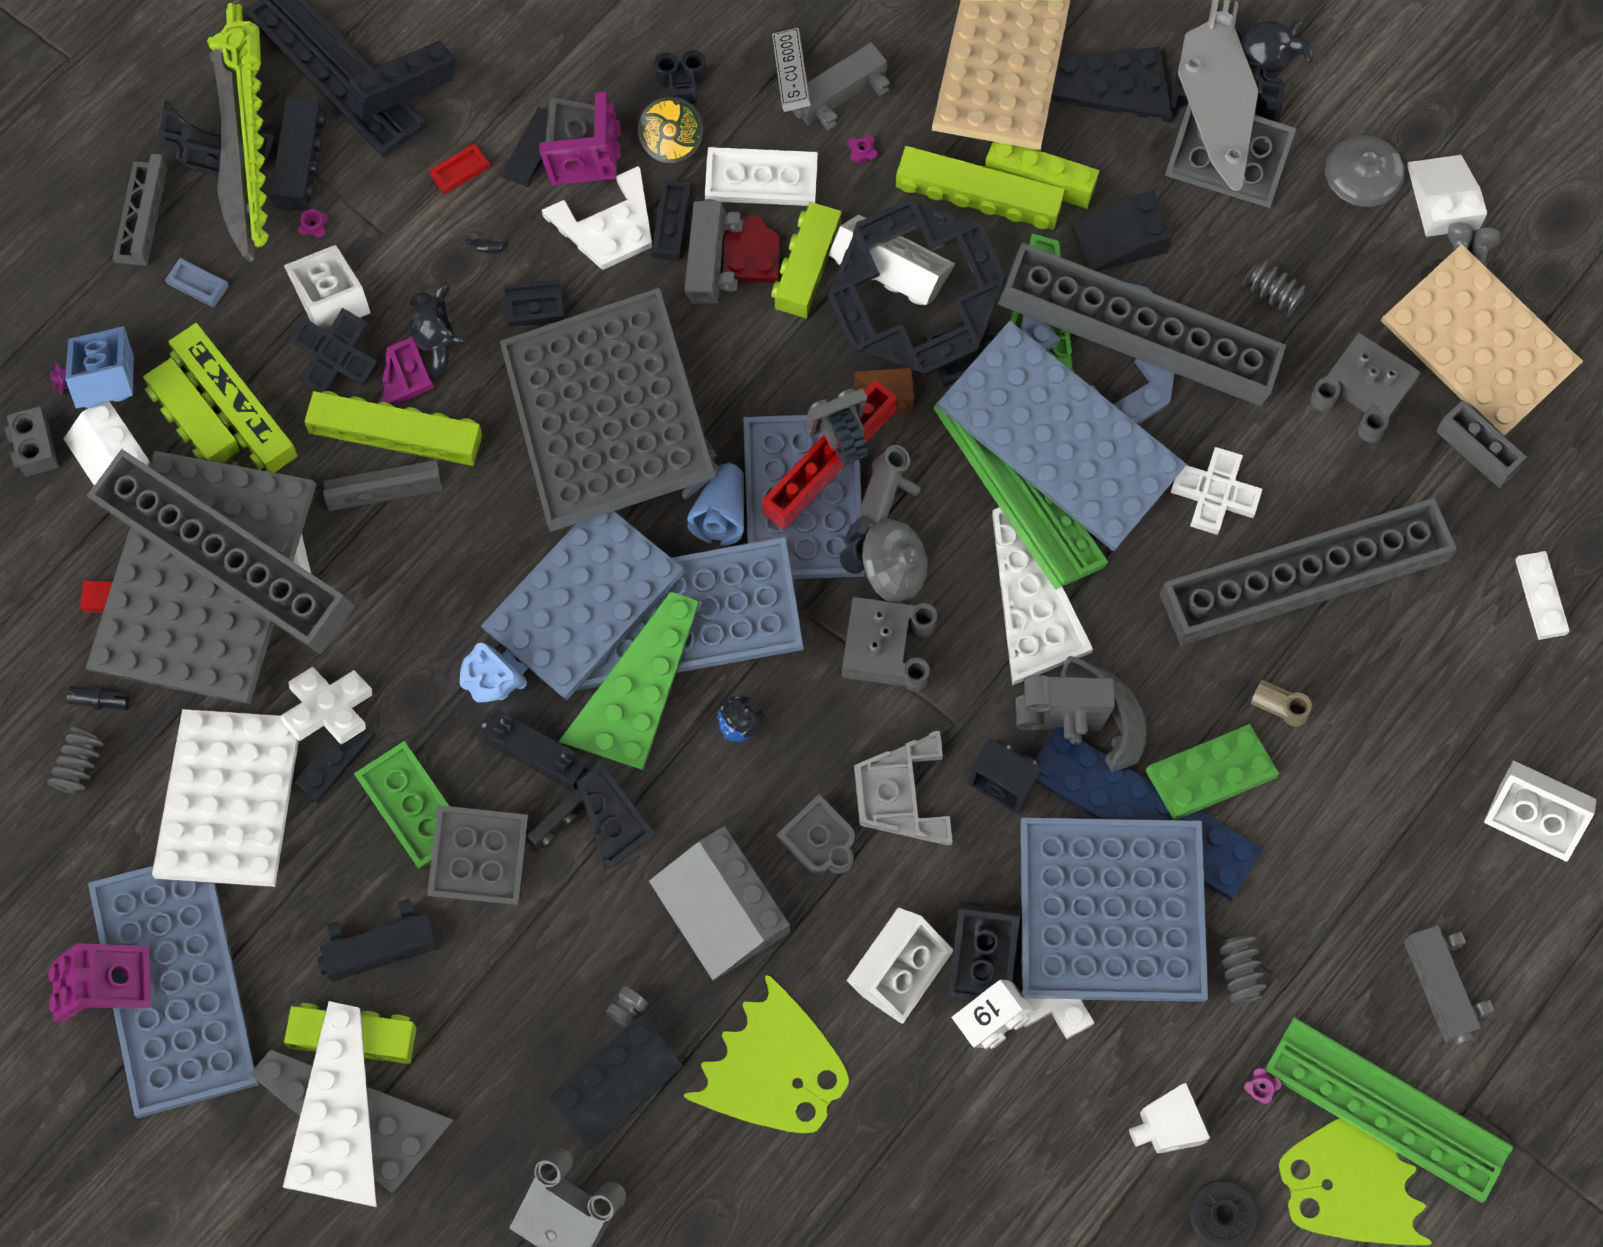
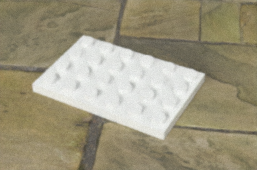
[152,709,299,887]

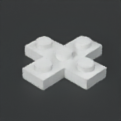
[1171,447,1262,535]
[281,667,372,744]
[1021,958,1094,1039]

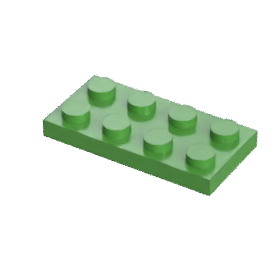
[1146,724,1279,820]
[354,741,449,871]

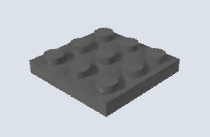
[427,805,528,905]

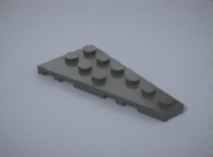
[250,1050,454,1194]

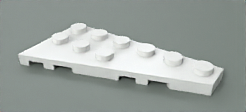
[992,507,1093,685]
[283,1001,377,1207]

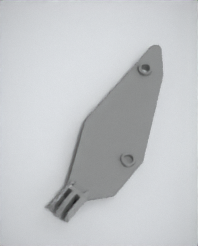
[1178,0,1258,191]

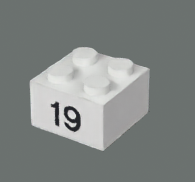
[951,980,1034,1049]

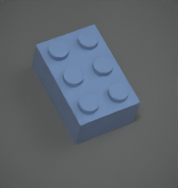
[65,326,134,409]

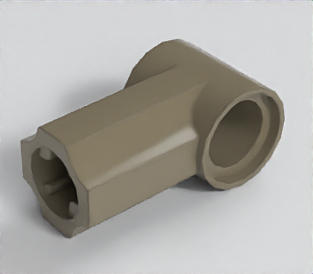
[1251,679,1312,727]

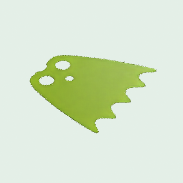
[684,975,849,1133]
[1279,1118,1432,1245]

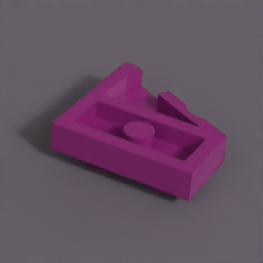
[380,337,434,406]

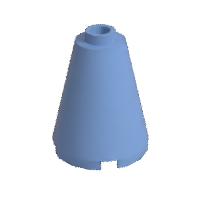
[687,463,744,545]

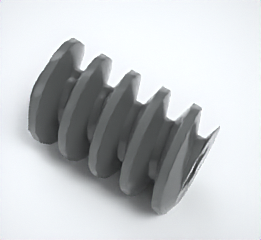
[1242,260,1306,317]
[47,727,104,794]
[1219,936,1267,1003]

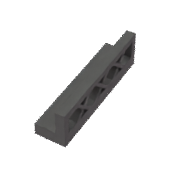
[113,154,167,266]
[323,460,443,511]

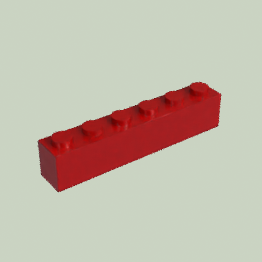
[762,380,897,530]

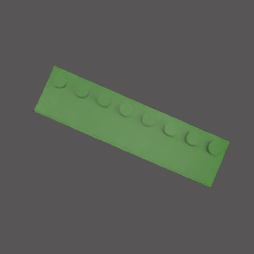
[934,398,1108,590]
[1265,1017,1513,1203]

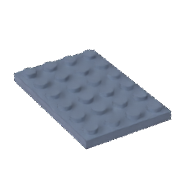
[743,415,865,579]
[481,511,685,701]

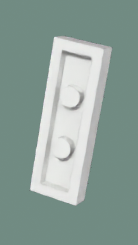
[1515,551,1569,640]

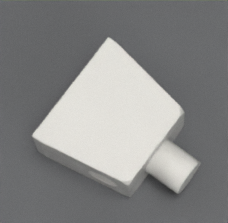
[1129,1083,1210,1153]

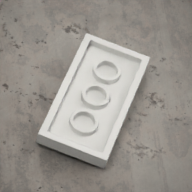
[705,147,818,206]

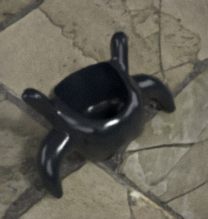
[1236,20,1313,73]
[410,282,465,380]

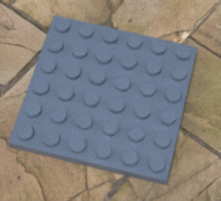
[1020,818,1208,1002]

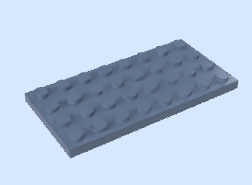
[936,321,1187,551]
[576,537,804,691]
[88,866,259,1118]

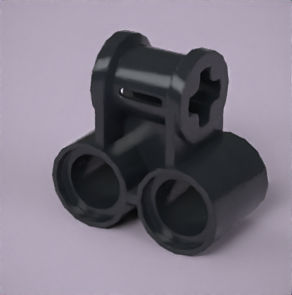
[654,50,706,104]

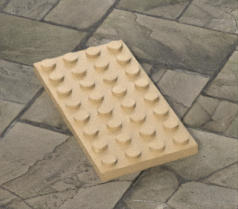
[932,0,1070,150]

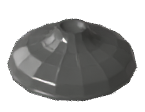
[1324,134,1405,207]
[863,518,927,603]

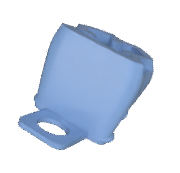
[460,643,528,703]

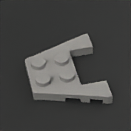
[854,731,953,845]

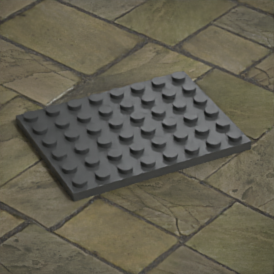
[500,288,716,532]
[85,451,316,704]

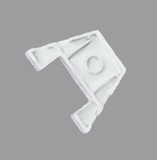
[542,167,652,270]

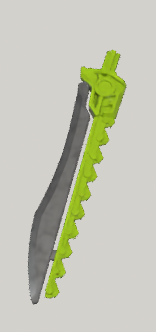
[207,3,269,261]

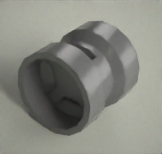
[606,986,648,1028]

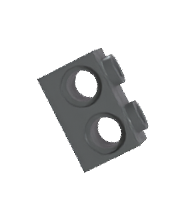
[5,406,59,477]

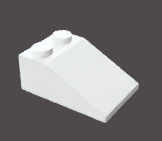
[1407,155,1487,237]
[284,245,371,331]

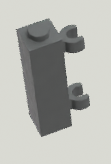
[792,43,890,131]
[685,199,744,304]
[1404,926,1495,1045]

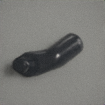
[465,237,504,254]

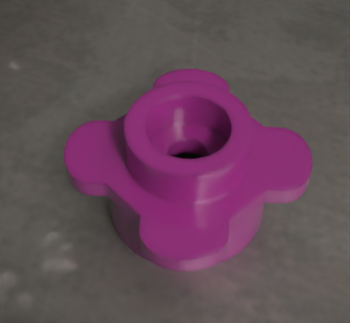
[847,135,877,163]
[298,209,328,238]
[50,362,69,395]
[1244,1068,1282,1104]

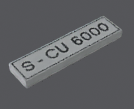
[772,28,811,112]

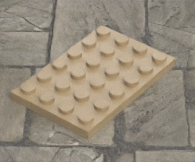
[1381,244,1583,436]

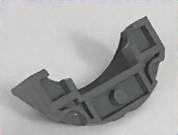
[1060,656,1147,772]

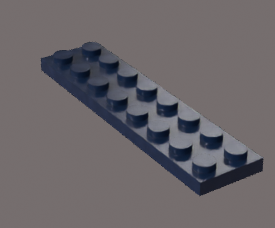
[1035,727,1262,901]

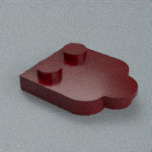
[723,216,779,283]

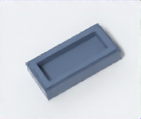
[165,258,229,308]

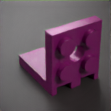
[540,92,621,186]
[48,943,151,1022]

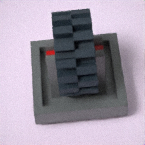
[805,388,868,465]

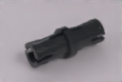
[67,686,131,711]

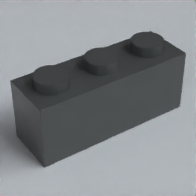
[1436,400,1527,489]

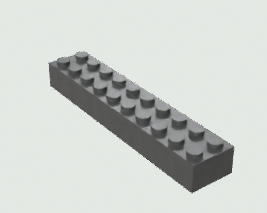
[997,243,1286,406]
[87,449,355,655]
[1160,498,1457,646]

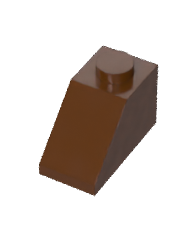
[854,368,914,414]

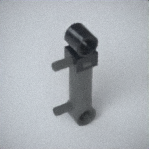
[840,445,921,574]

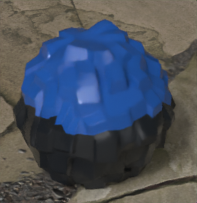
[717,695,765,742]

